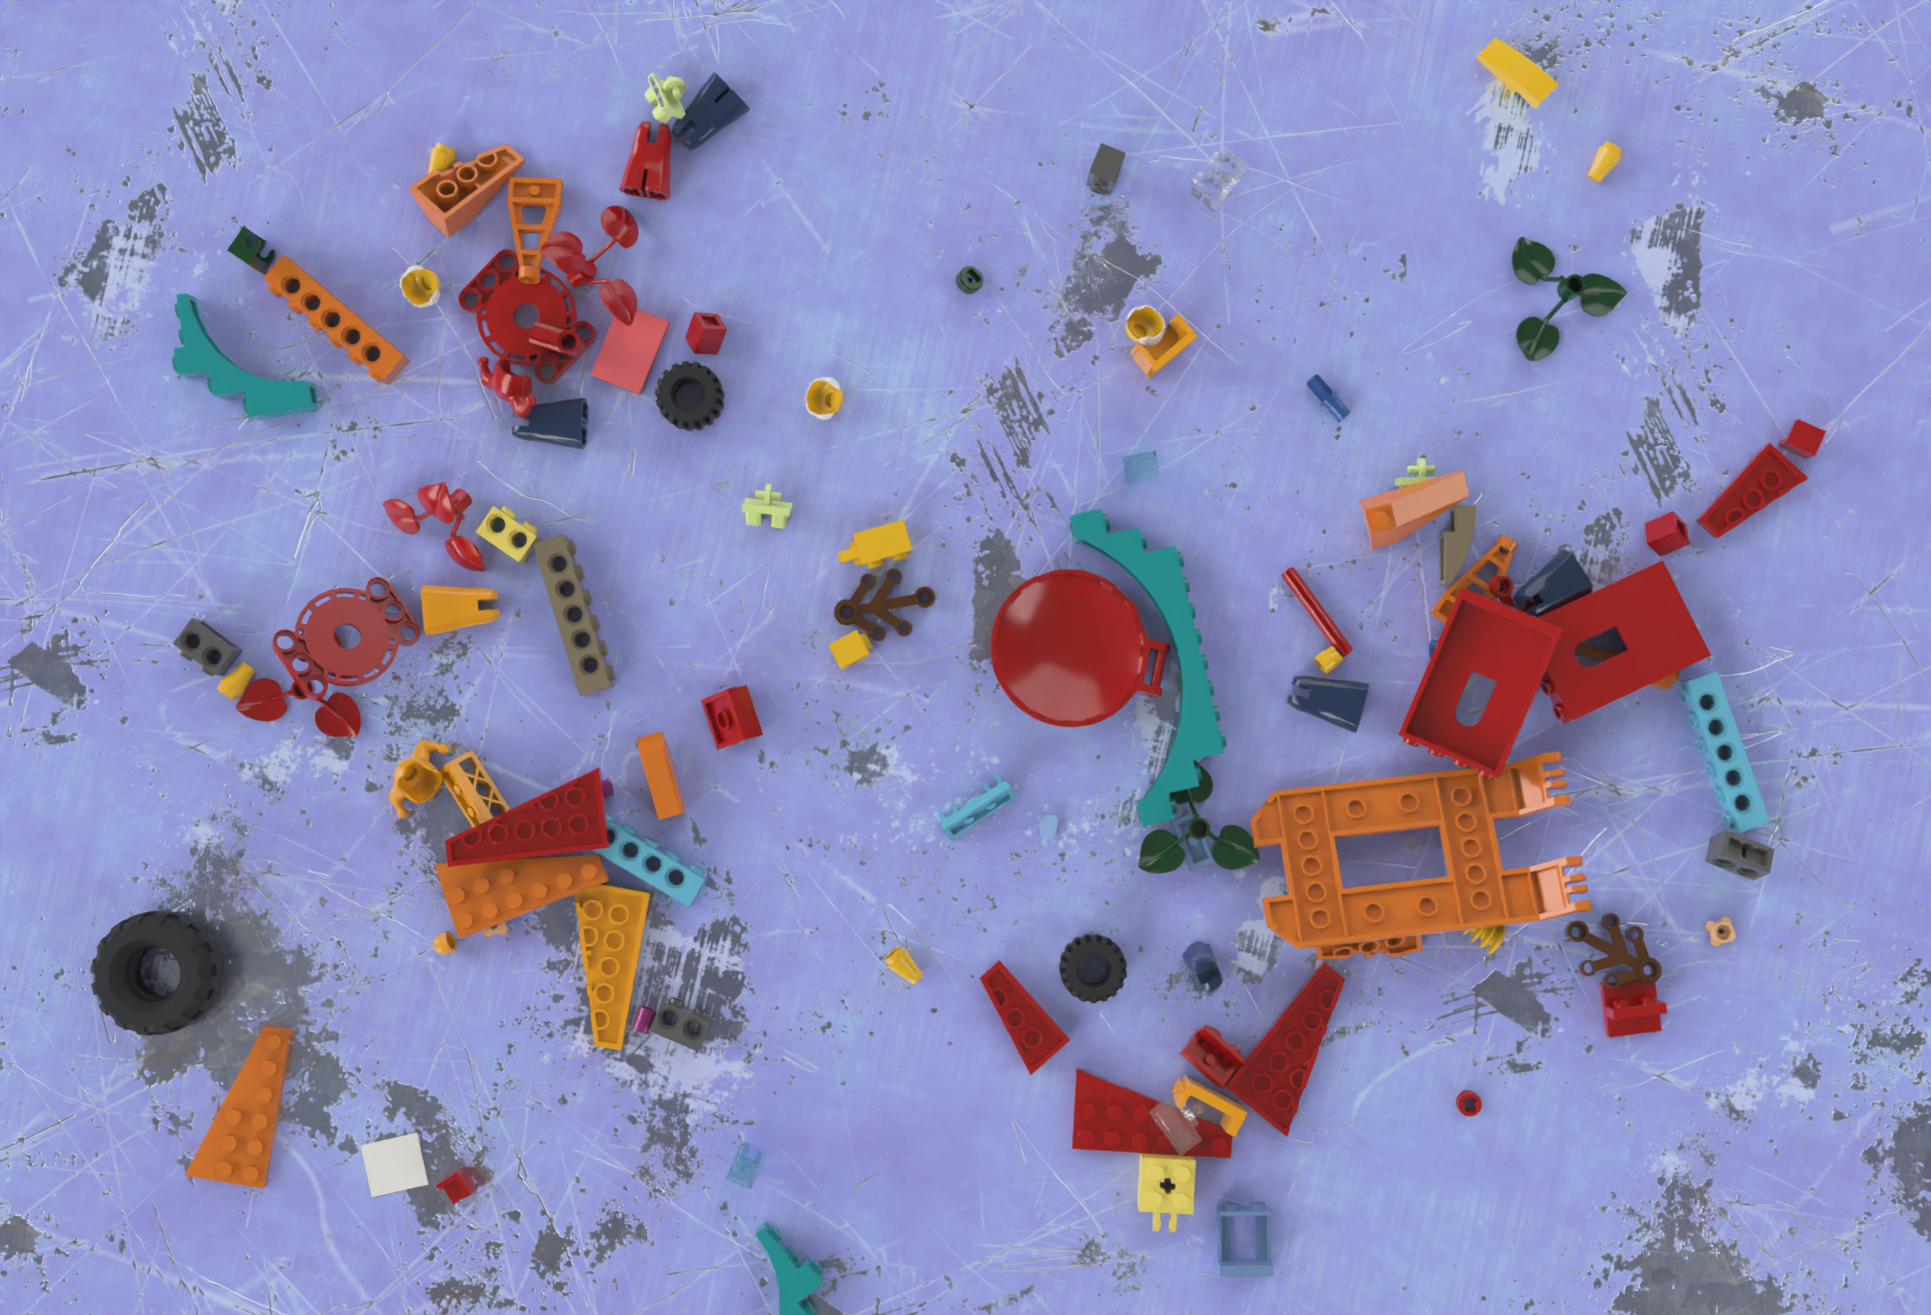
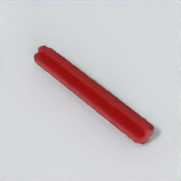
[1282,567,1353,657]

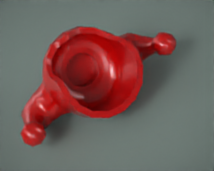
[477,357,536,418]

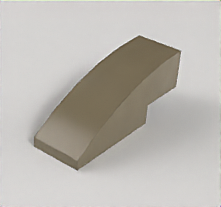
[1439,505,1476,586]

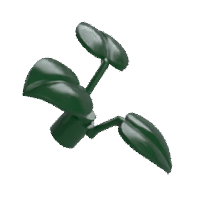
[1512,237,1627,361]
[1138,760,1260,874]

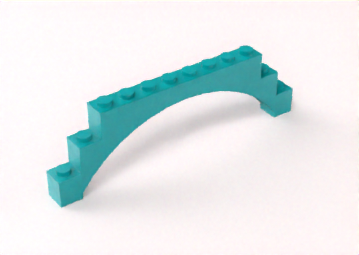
[1069,509,1227,827]

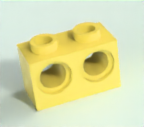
[476,506,542,564]

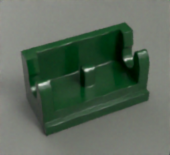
[227,226,276,275]

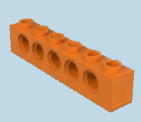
[263,254,410,384]

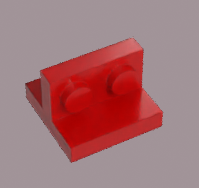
[701,685,763,750]
[1599,979,1667,1038]

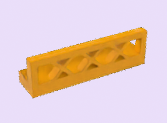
[439,750,511,827]

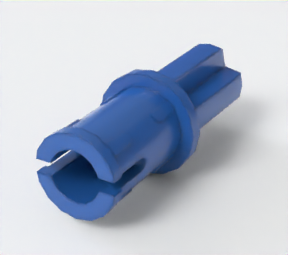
[1306,374,1351,423]

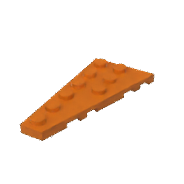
[434,855,610,939]
[184,1025,293,1189]

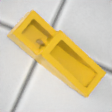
[1476,38,1559,109]

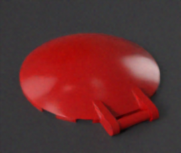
[990,569,1171,728]

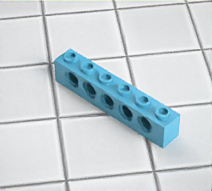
[1679,671,1770,833]
[593,812,708,907]

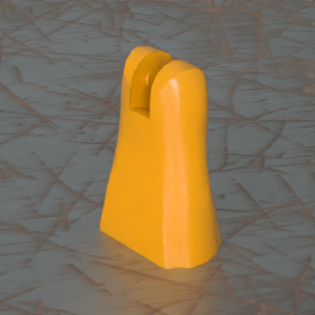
[421,585,500,636]

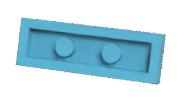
[939,775,1017,840]

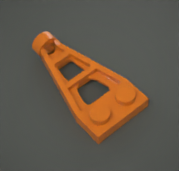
[507,177,564,284]
[1429,534,1519,624]

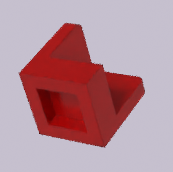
[685,312,727,355]
[1778,419,1826,459]
[1645,511,1689,556]
[435,1166,478,1205]

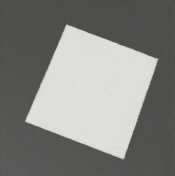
[360,1133,428,1197]

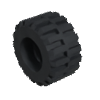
[655,361,725,431]
[1059,934,1127,1003]

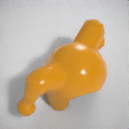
[389,740,449,819]

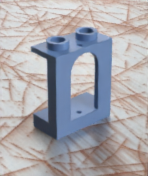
[1216,1202,1274,1277]

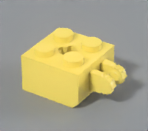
[1137,1153,1196,1232]

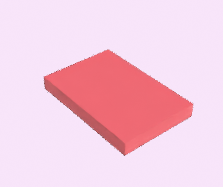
[590,309,670,396]

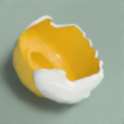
[400,265,440,308]
[1125,305,1166,346]
[805,377,844,420]

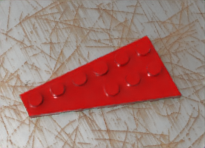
[445,768,610,867]
[1224,962,1345,1137]
[1072,1068,1232,1158]

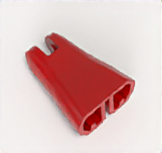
[619,121,671,201]

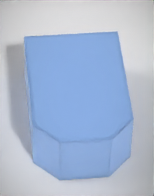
[1039,813,1059,840]

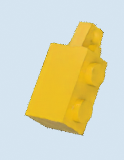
[837,520,913,569]

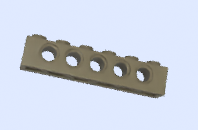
[533,534,616,696]

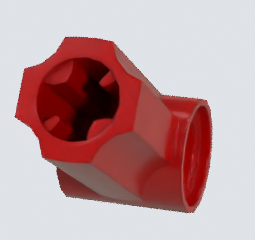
[529,322,585,358]

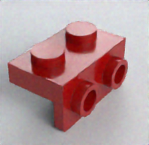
[1179,1025,1246,1089]

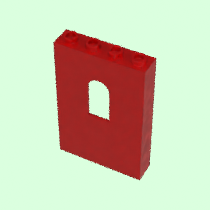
[1539,560,1711,724]
[1398,587,1565,780]

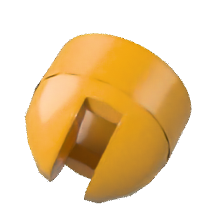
[433,931,456,954]

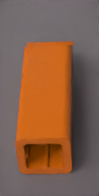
[637,731,687,820]

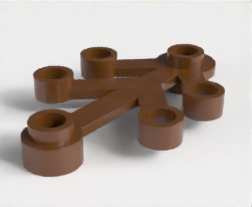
[834,569,935,641]
[1565,913,1662,989]

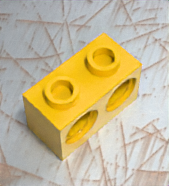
[828,630,873,670]

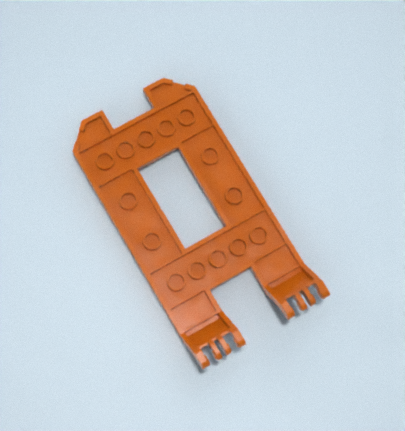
[1250,752,1592,949]

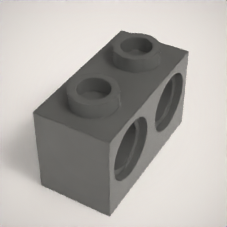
[1086,143,1126,195]
[173,618,243,677]
[1705,830,1774,880]
[649,997,714,1052]

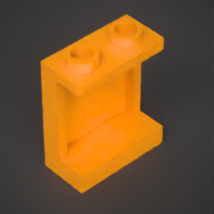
[1172,1074,1248,1137]

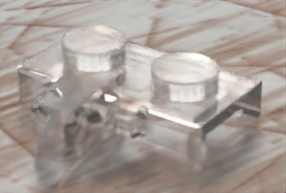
[1149,1096,1206,1156]

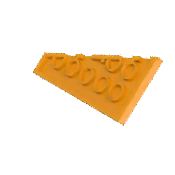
[575,884,651,1051]

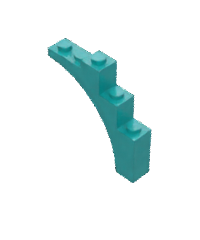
[172,293,319,420]
[755,1222,825,1315]

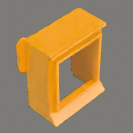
[1130,313,1198,378]

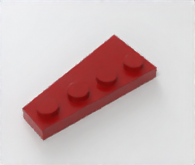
[1696,443,1809,539]
[980,960,1070,1076]

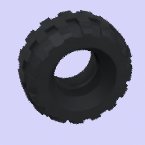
[90,910,224,1036]

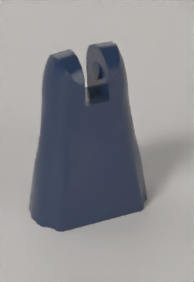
[671,72,750,151]
[512,398,589,449]
[1513,550,1593,617]
[1287,676,1369,733]
[1183,941,1223,993]

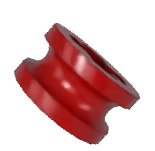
[1456,1090,1482,1117]

